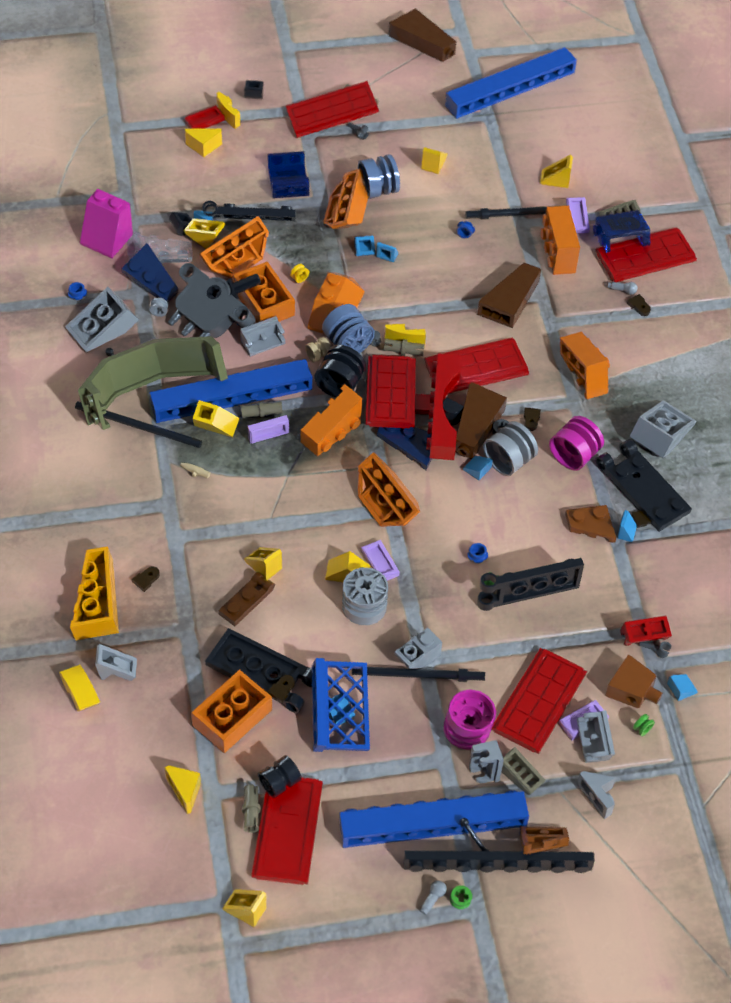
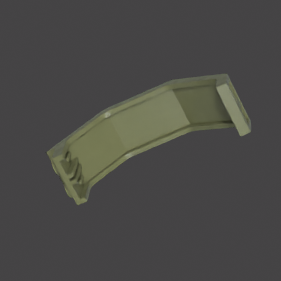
[78,336,228,430]

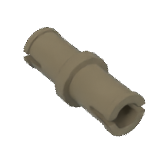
[384,338,425,356]
[241,401,283,418]
[242,785,260,833]

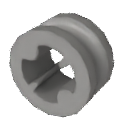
[150,298,168,317]

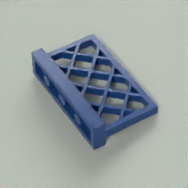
[312,658,370,752]

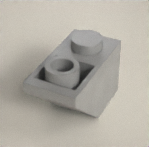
[394,628,442,669]

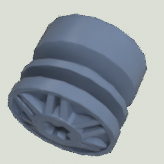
[358,154,400,199]
[322,304,375,353]

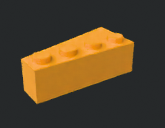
[70,546,119,640]

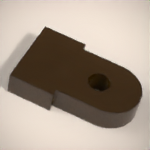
[627,294,651,316]
[524,407,541,431]
[632,511,651,528]
[132,566,160,592]
[268,675,295,703]

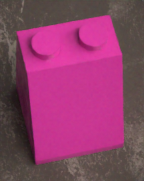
[80,189,133,258]

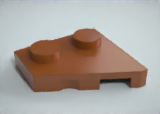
[565,505,616,543]
[520,826,569,854]

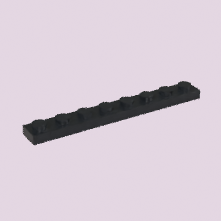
[404,851,595,873]

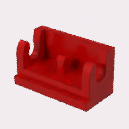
[620,615,672,646]

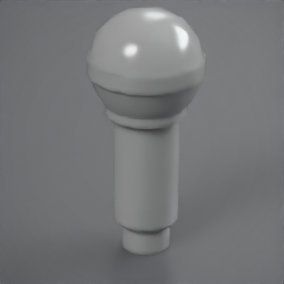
[608,282,638,295]
[420,880,447,915]

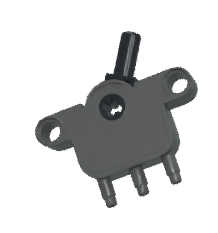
[168,263,261,338]

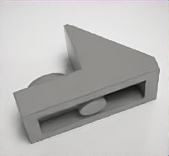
[95,644,137,681]
[577,771,615,819]

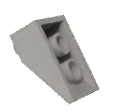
[65,287,139,352]
[629,400,697,458]

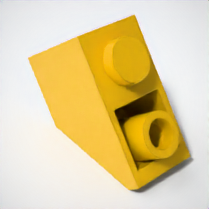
[192,400,239,438]

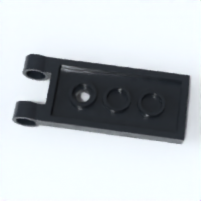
[202,200,296,221]
[596,439,692,532]
[477,558,584,611]
[205,628,312,713]

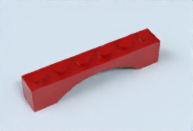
[426,353,462,460]

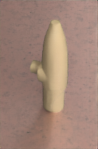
[180,463,211,479]

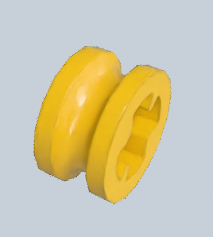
[290,264,309,283]

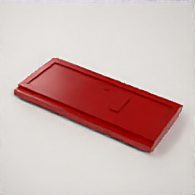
[286,81,379,138]
[596,227,697,282]
[424,337,529,393]
[365,355,416,428]
[491,648,587,754]
[251,777,323,885]

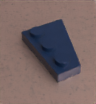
[122,243,179,302]
[377,427,432,471]

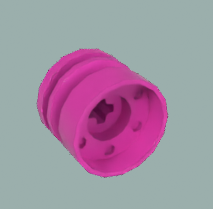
[549,416,604,471]
[443,689,496,750]

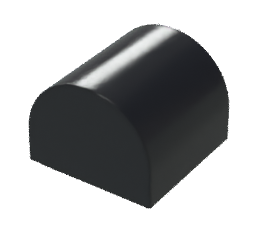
[244,80,264,99]
[169,212,191,236]
[443,397,464,425]

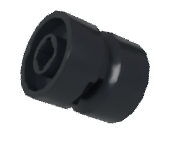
[258,755,302,798]

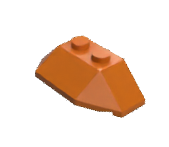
[323,169,369,229]
[199,216,269,279]
[307,272,365,334]
[358,452,420,527]

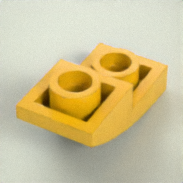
[216,91,240,129]
[384,324,426,348]
[59,665,100,712]

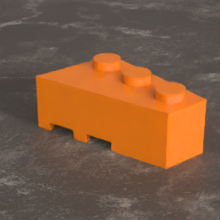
[560,332,610,399]
[300,384,362,457]

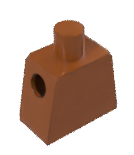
[605,654,663,708]

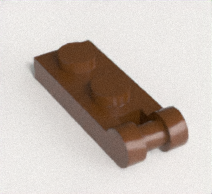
[218,572,275,627]

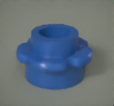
[457,221,475,238]
[68,282,87,300]
[467,543,488,563]

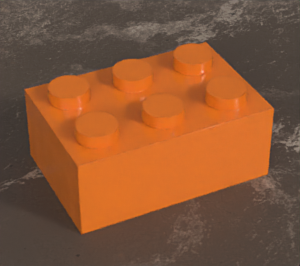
[541,205,580,275]
[233,261,295,323]
[191,670,272,753]

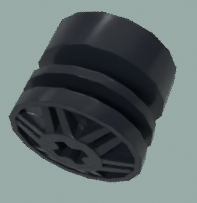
[314,345,366,398]

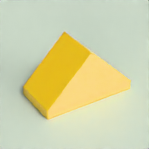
[185,128,222,157]
[421,147,448,174]
[540,154,573,188]
[184,218,225,249]
[244,547,282,580]
[325,551,371,582]
[165,765,201,814]
[222,889,267,927]

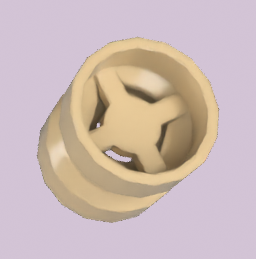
[305,337,331,362]

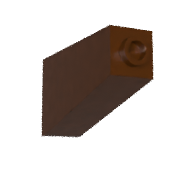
[389,8,456,62]
[477,263,541,328]
[455,382,507,459]

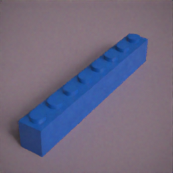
[445,47,577,119]
[150,359,313,423]
[339,790,529,848]

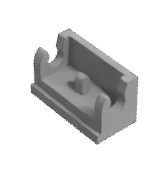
[240,316,286,357]
[577,710,615,763]
[469,740,503,783]

